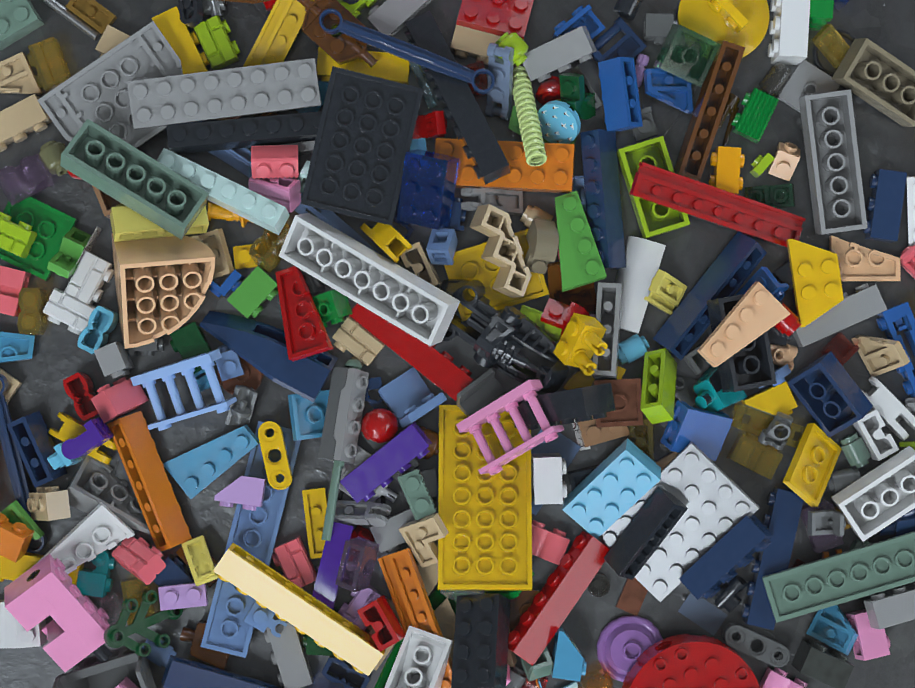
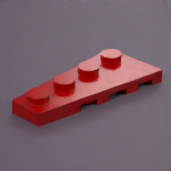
[275,266,334,361]

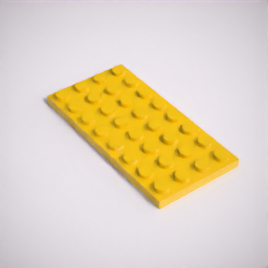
[438,405,532,591]

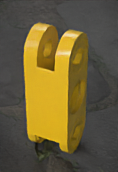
[359,222,412,263]
[48,412,117,465]
[258,421,292,490]

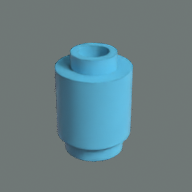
[618,334,649,365]

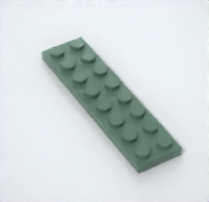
[762,531,915,623]

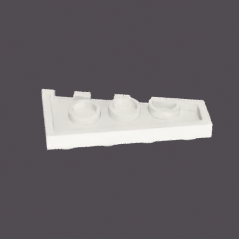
[36,502,135,574]

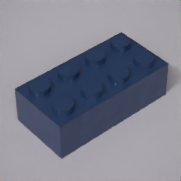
[679,515,773,600]

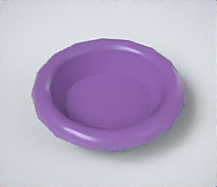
[597,615,663,682]

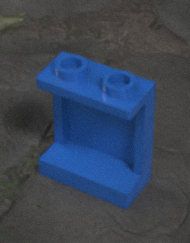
[660,400,733,461]

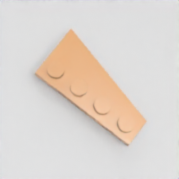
[697,282,791,367]

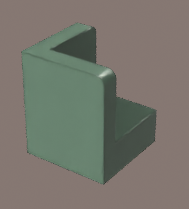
[521,647,553,682]

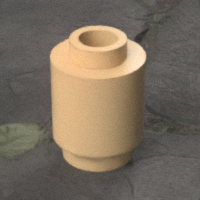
[520,205,553,228]

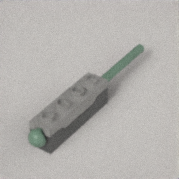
[318,359,369,541]

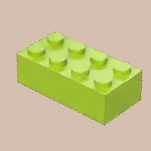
[617,136,690,239]

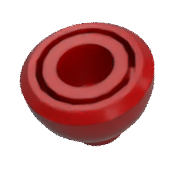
[535,76,560,105]

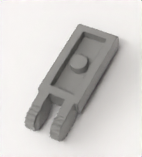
[461,187,523,216]
[324,500,392,527]

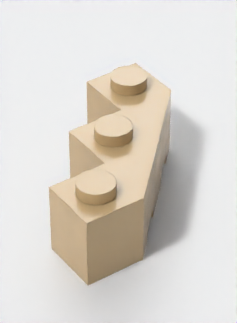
[470,204,531,298]

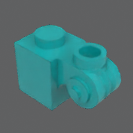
[76,550,117,598]

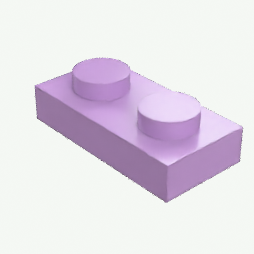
[158,583,208,611]

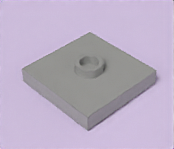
[777,60,840,113]

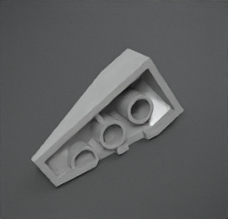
[65,455,150,534]

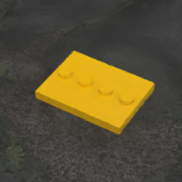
[444,228,549,322]

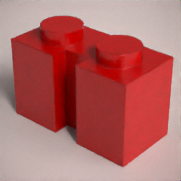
[357,595,406,652]

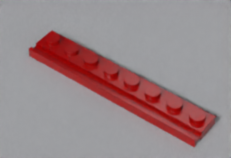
[629,162,806,248]

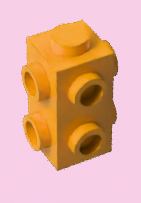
[709,146,745,194]

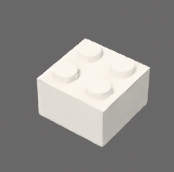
[531,453,567,505]

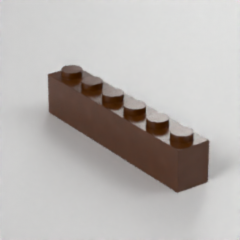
[674,40,745,181]

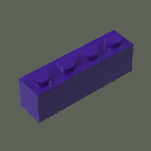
[340,421,432,503]

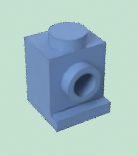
[426,228,458,265]

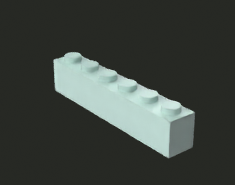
[157,148,290,235]

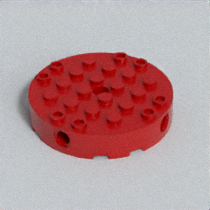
[622,634,760,688]

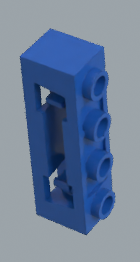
[876,302,915,398]

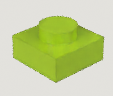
[749,153,775,178]

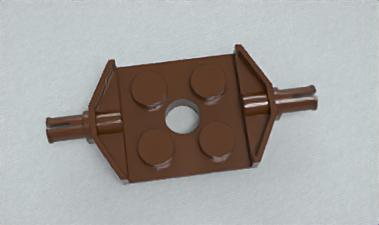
[297,0,378,68]

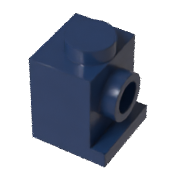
[441,197,466,232]

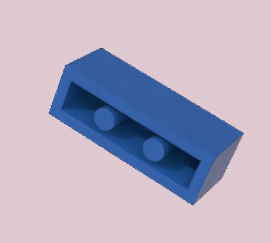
[598,57,643,131]

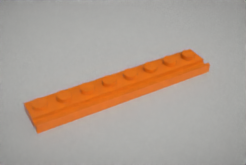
[378,548,453,688]

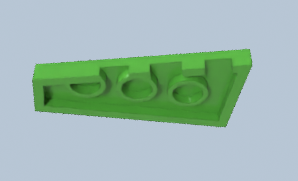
[555,191,607,292]

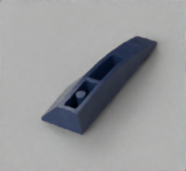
[199,311,338,403]

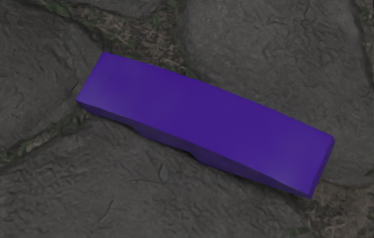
[312,522,354,610]

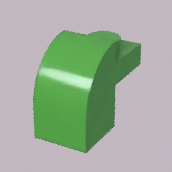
[47,227,92,279]

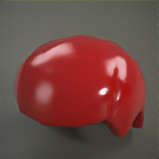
[361,408,399,444]

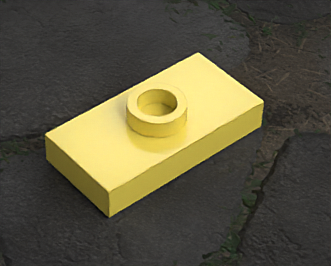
[181,535,218,586]

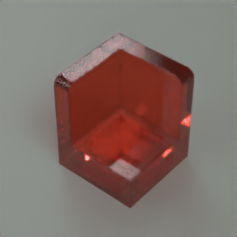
[820,333,860,366]

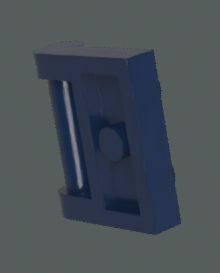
[591,17,647,62]

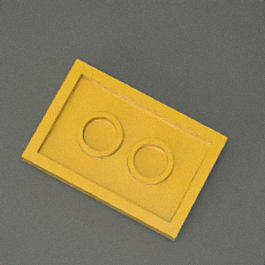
[783,423,842,507]

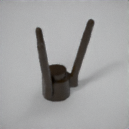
[718,93,740,147]

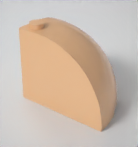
[112,233,215,349]

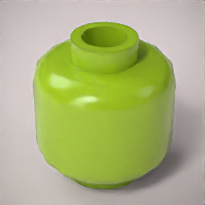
[495,32,528,67]

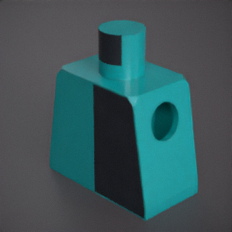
[693,367,748,413]

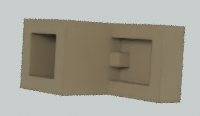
[524,218,559,274]

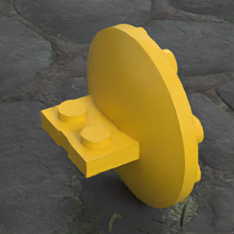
[677,0,770,61]

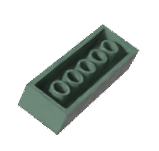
[60,119,209,240]

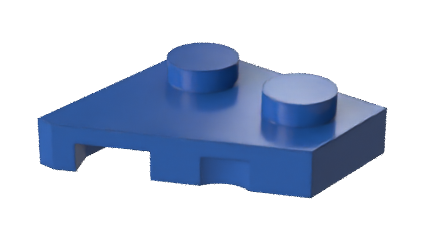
[643,68,693,114]

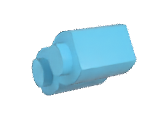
[77,306,119,354]

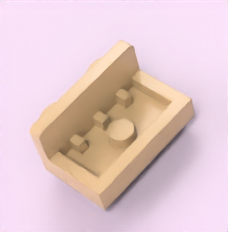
[191,228,234,280]

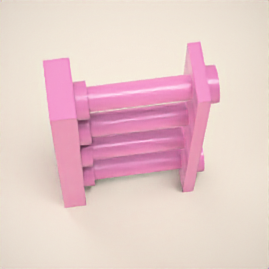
[456,379,564,476]

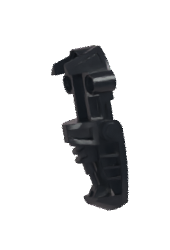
[438,279,570,393]

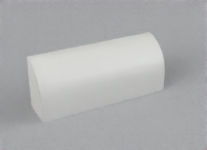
[614,236,666,334]

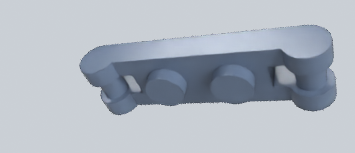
[485,43,514,121]

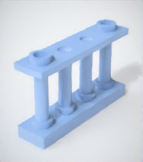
[130,349,237,431]

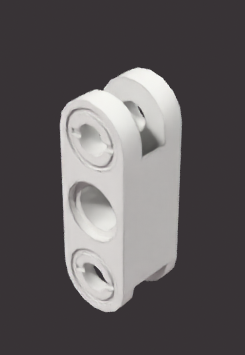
[860,376,915,441]

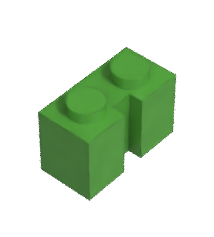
[227,266,278,319]

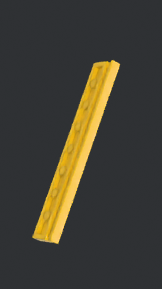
[243,0,315,67]

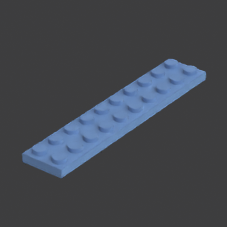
[201,421,301,658]

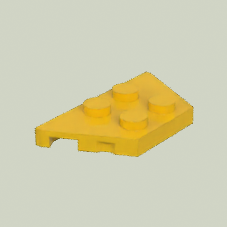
[786,239,844,328]

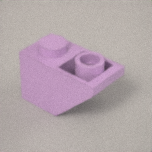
[214,476,267,511]

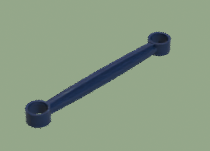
[319,9,495,94]
[0,374,47,553]

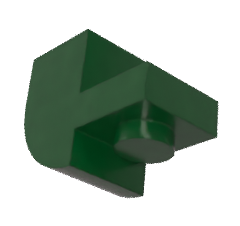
[556,73,596,120]

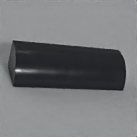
[604,487,688,580]

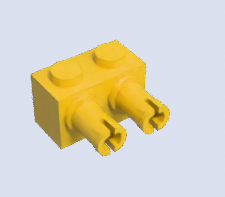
[553,313,608,376]

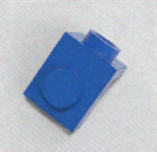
[209,270,245,298]

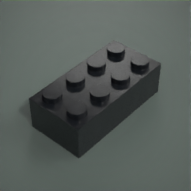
[706,294,777,392]
[514,383,616,430]
[451,593,511,688]

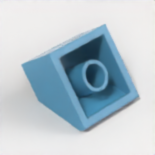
[551,626,587,682]

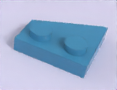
[806,605,858,656]

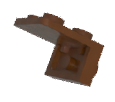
[547,262,597,312]

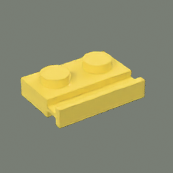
[644,269,687,315]

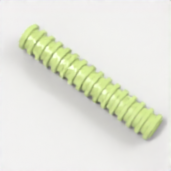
[512,66,547,166]

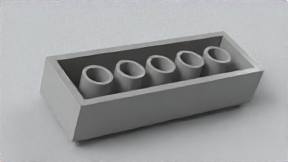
[799,89,867,235]

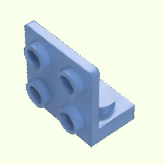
[378,367,447,429]

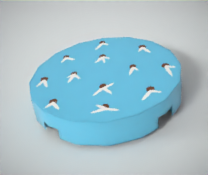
[537,100,581,144]

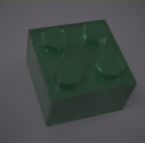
[653,24,721,87]

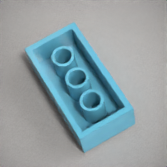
[562,438,662,539]

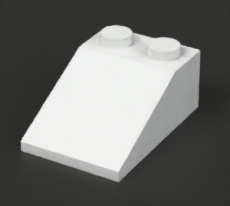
[0,600,47,648]
[385,626,453,688]

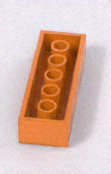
[433,138,575,193]

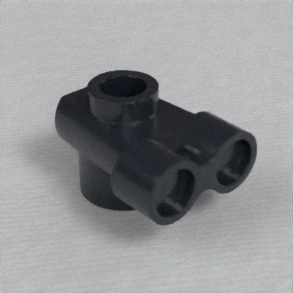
[714,576,748,613]

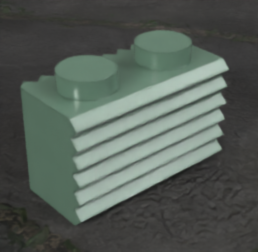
[397,468,437,521]

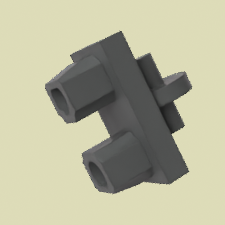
[225,385,258,427]

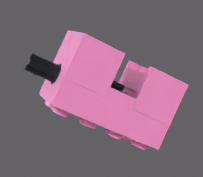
[4,554,112,673]

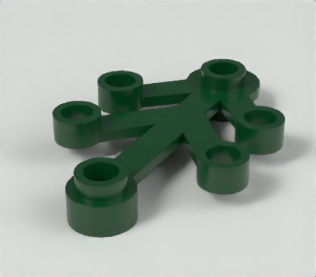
[104,590,183,657]

